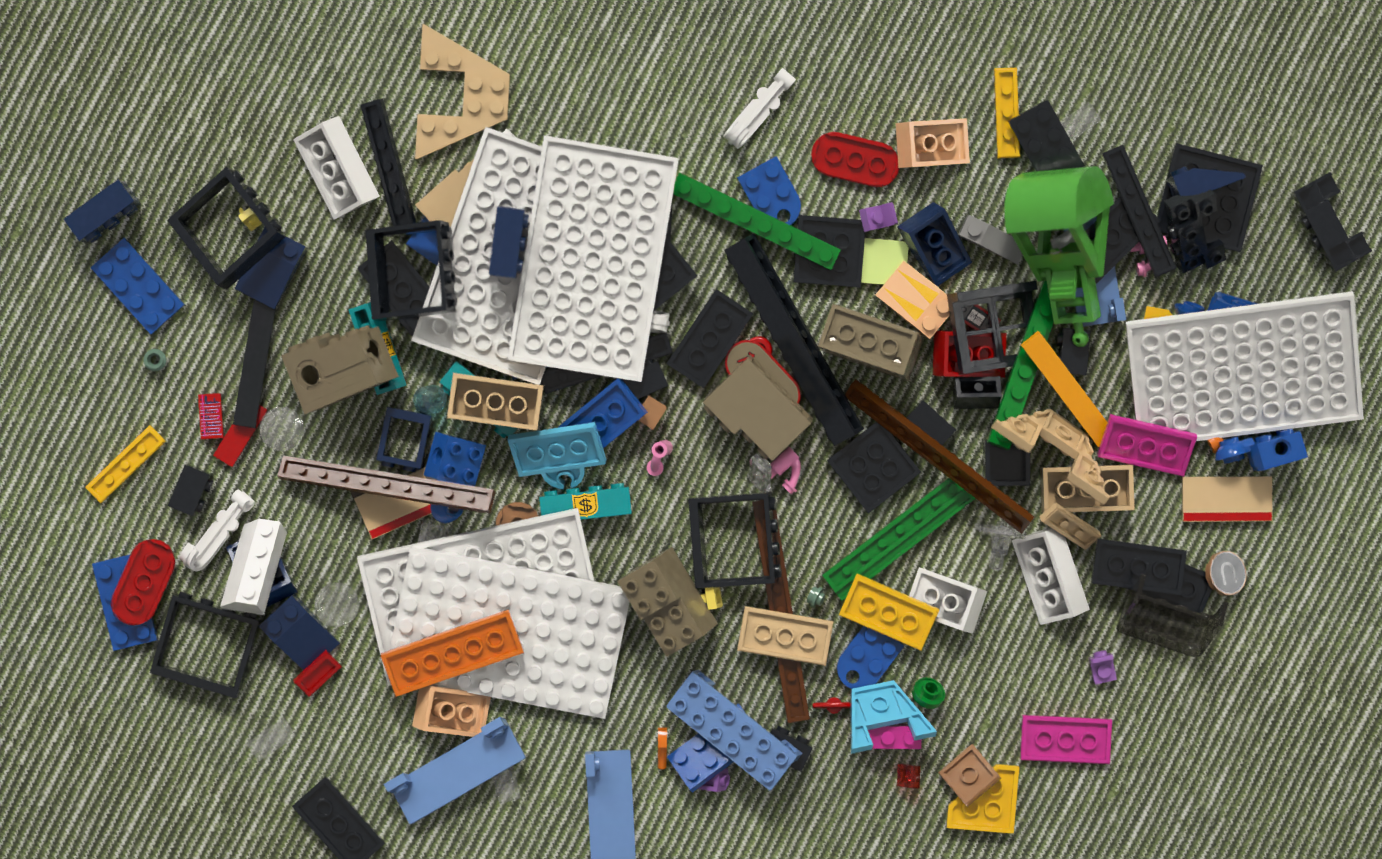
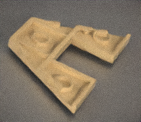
[415,24,510,160]
[991,409,1110,504]

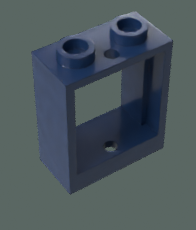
[376,407,433,472]

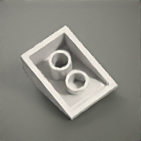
[909,567,987,634]

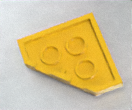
[946,764,1019,834]

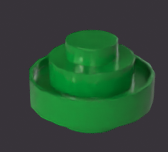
[912,677,945,709]

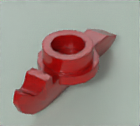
[813,697,851,714]

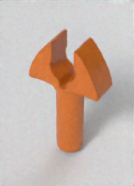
[658,728,667,770]

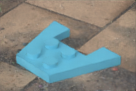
[851,680,937,754]

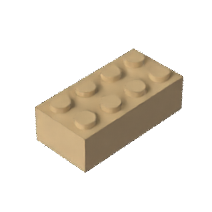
[447,373,544,431]
[1040,465,1134,513]

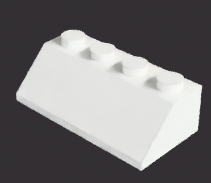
[293,116,380,220]
[220,519,287,615]
[1012,527,1090,625]

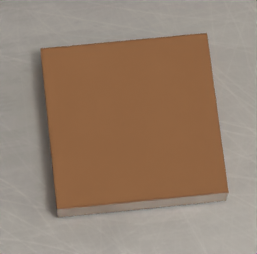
[938,744,1001,807]

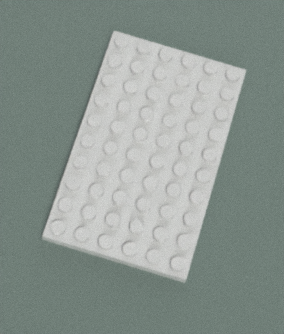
[411,127,546,385]
[507,136,679,382]
[1126,291,1364,441]
[357,508,594,686]
[384,545,630,719]

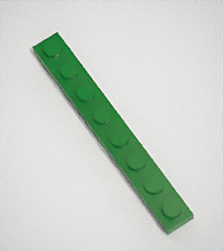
[673,172,841,270]
[987,281,1054,450]

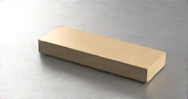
[1039,502,1101,550]

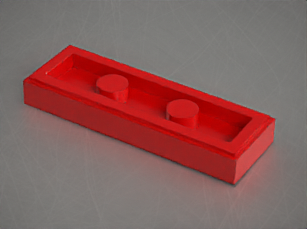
[213,405,268,467]

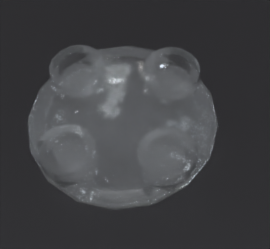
[260,407,304,451]
[314,582,359,627]

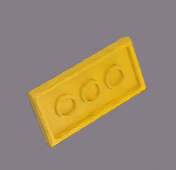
[839,574,939,651]

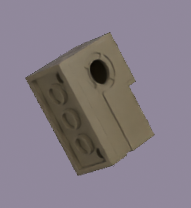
[818,304,923,382]
[281,325,399,414]
[703,354,813,461]
[617,547,718,657]

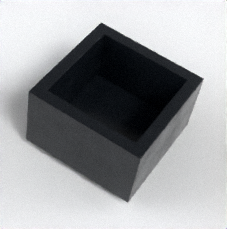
[983,440,1030,486]

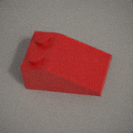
[933,331,1007,378]

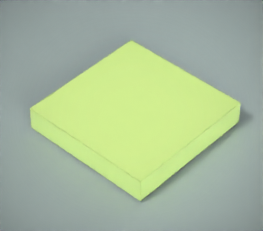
[861,238,909,285]

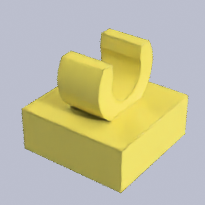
[238,207,262,232]
[701,587,723,610]

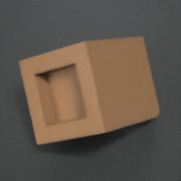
[638,395,667,430]

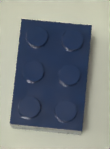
[63,179,141,244]
[488,206,529,278]

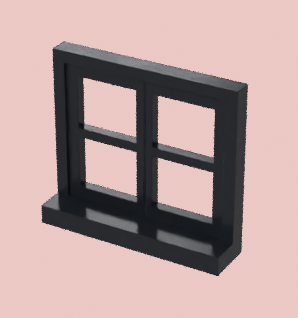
[947,281,1038,375]

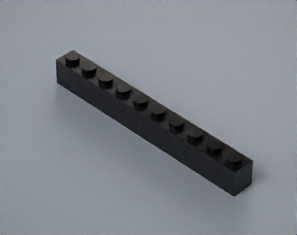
[724,234,864,446]

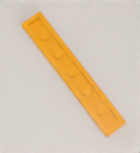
[1021,331,1107,448]

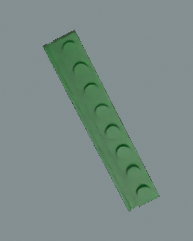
[822,478,976,601]

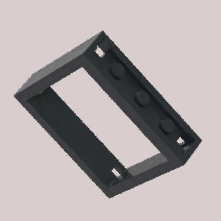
[167,167,286,290]
[365,220,457,321]
[688,492,782,589]
[150,591,262,698]

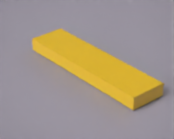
[994,68,1020,159]
[85,425,166,503]

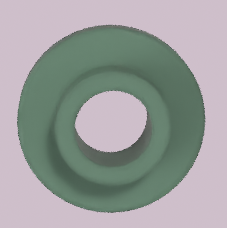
[144,349,166,371]
[806,586,826,608]

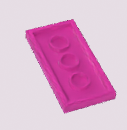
[1097,414,1197,477]
[1020,715,1112,764]

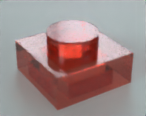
[897,763,920,789]

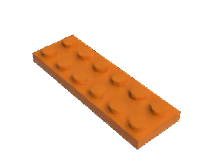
[380,609,524,697]

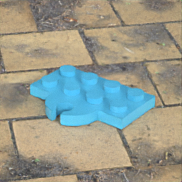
[508,422,607,489]

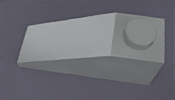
[958,215,1023,265]

